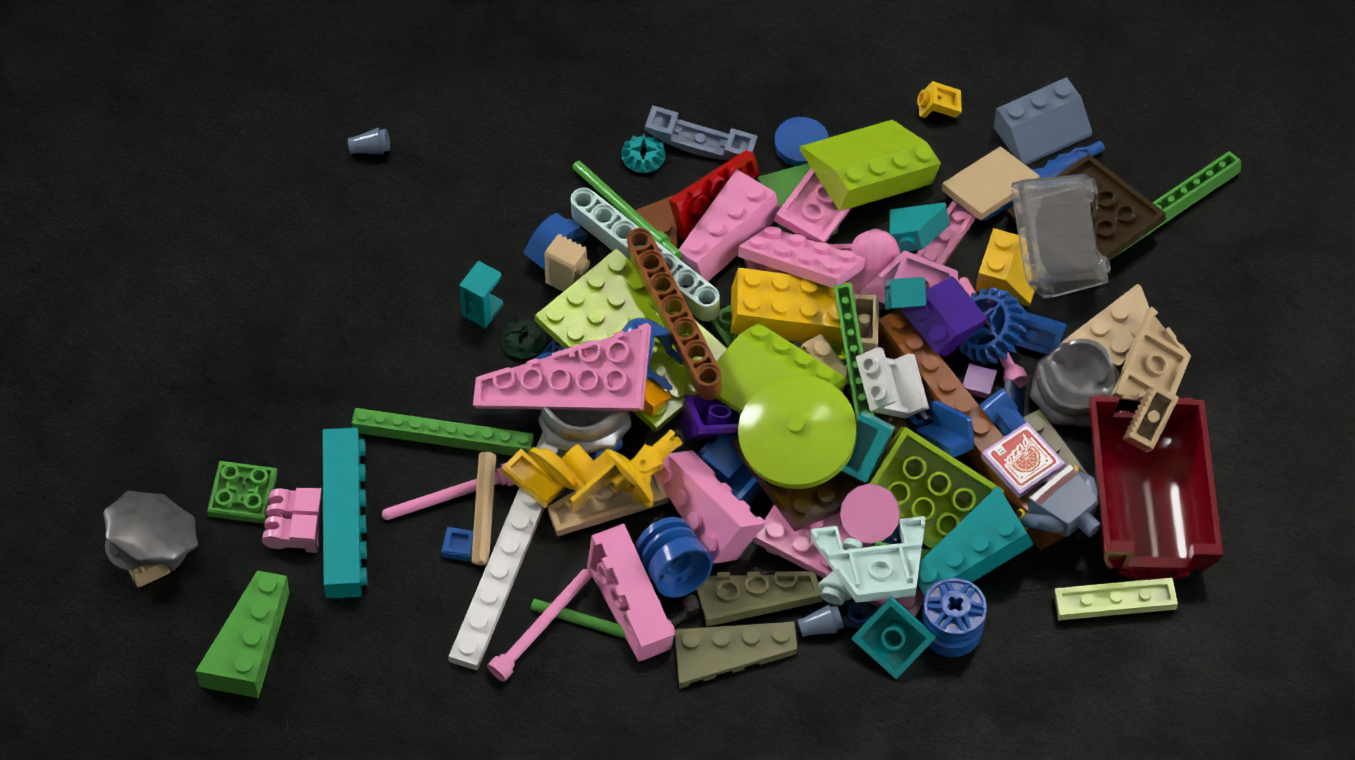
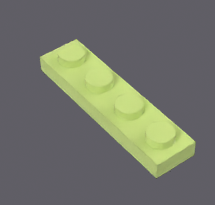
[1054,578,1178,620]

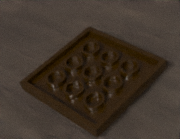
[1007,154,1166,279]

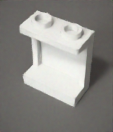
[856,347,929,418]

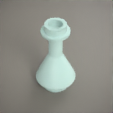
[818,538,863,605]

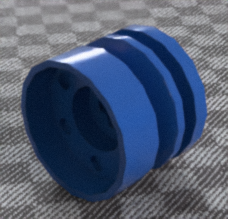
[635,517,713,598]
[920,578,987,657]

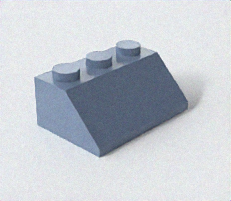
[993,77,1092,165]

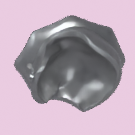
[1030,338,1120,428]
[539,406,631,454]
[103,491,198,571]

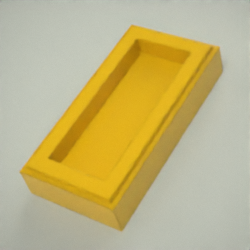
[501,449,565,509]

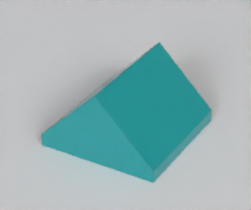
[852,596,936,679]

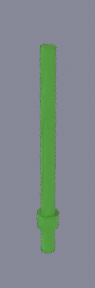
[572,161,682,259]

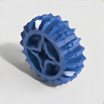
[959,287,1028,365]

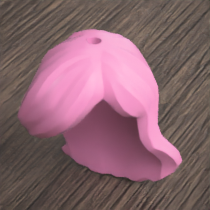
[848,229,900,310]

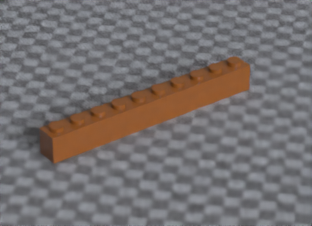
[878,308,1064,551]

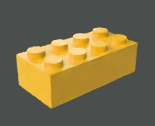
[730,268,850,345]

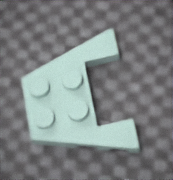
[810,516,926,603]

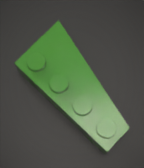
[196,571,290,698]

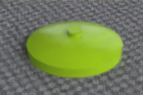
[738,375,857,489]

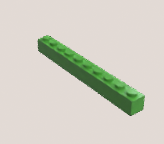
[1116,151,1241,256]
[834,283,874,423]
[352,408,534,456]

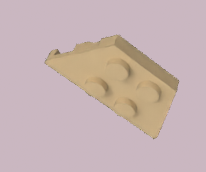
[1060,284,1149,371]
[1111,307,1191,402]

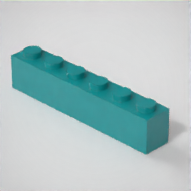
[323,428,367,598]

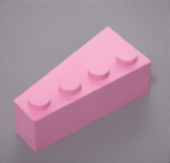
[679,169,780,281]
[654,450,766,564]
[587,524,675,662]

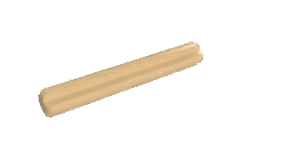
[471,452,496,566]

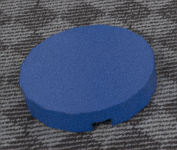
[774,117,829,166]

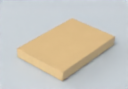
[941,146,1040,220]

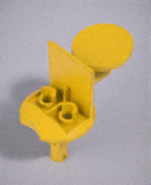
[528,430,683,513]

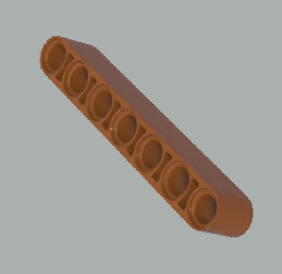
[627,228,723,400]

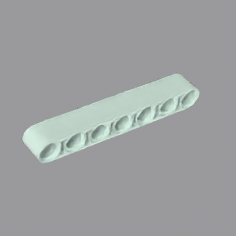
[571,188,720,321]

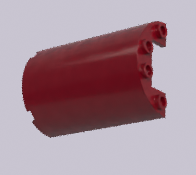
[1088,395,1223,580]

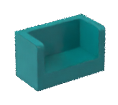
[459,261,503,328]
[883,277,926,310]
[842,411,895,483]

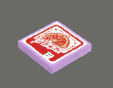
[981,422,1065,498]

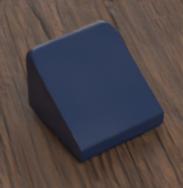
[1004,379,1025,417]

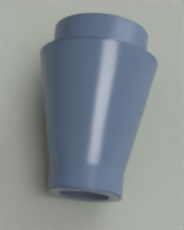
[348,127,390,155]
[798,604,844,637]

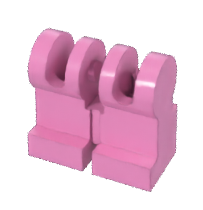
[262,488,323,553]

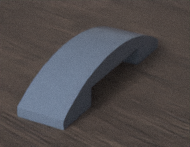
[644,105,757,161]

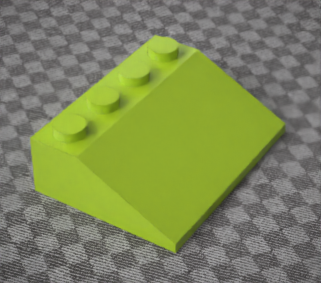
[799,120,941,211]
[704,322,846,414]
[868,427,1005,549]

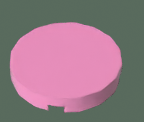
[840,483,900,544]

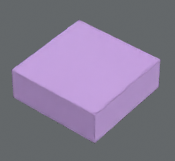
[963,364,997,399]

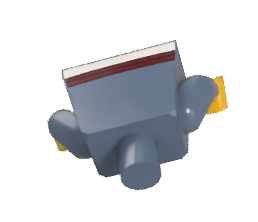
[1016,464,1101,537]

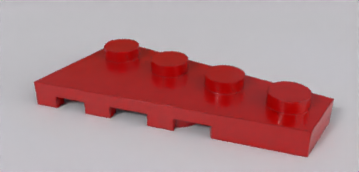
[669,150,759,241]

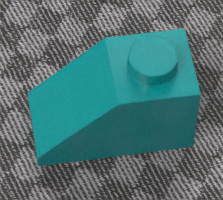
[890,203,950,252]

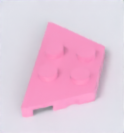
[859,251,959,305]

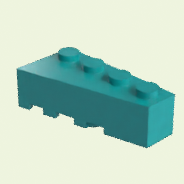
[917,486,1034,597]

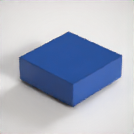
[441,527,473,562]

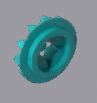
[621,133,665,173]

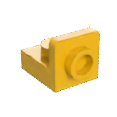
[917,81,962,118]

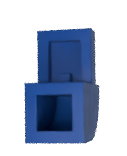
[523,213,588,269]

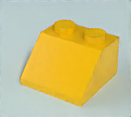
[975,228,1045,306]

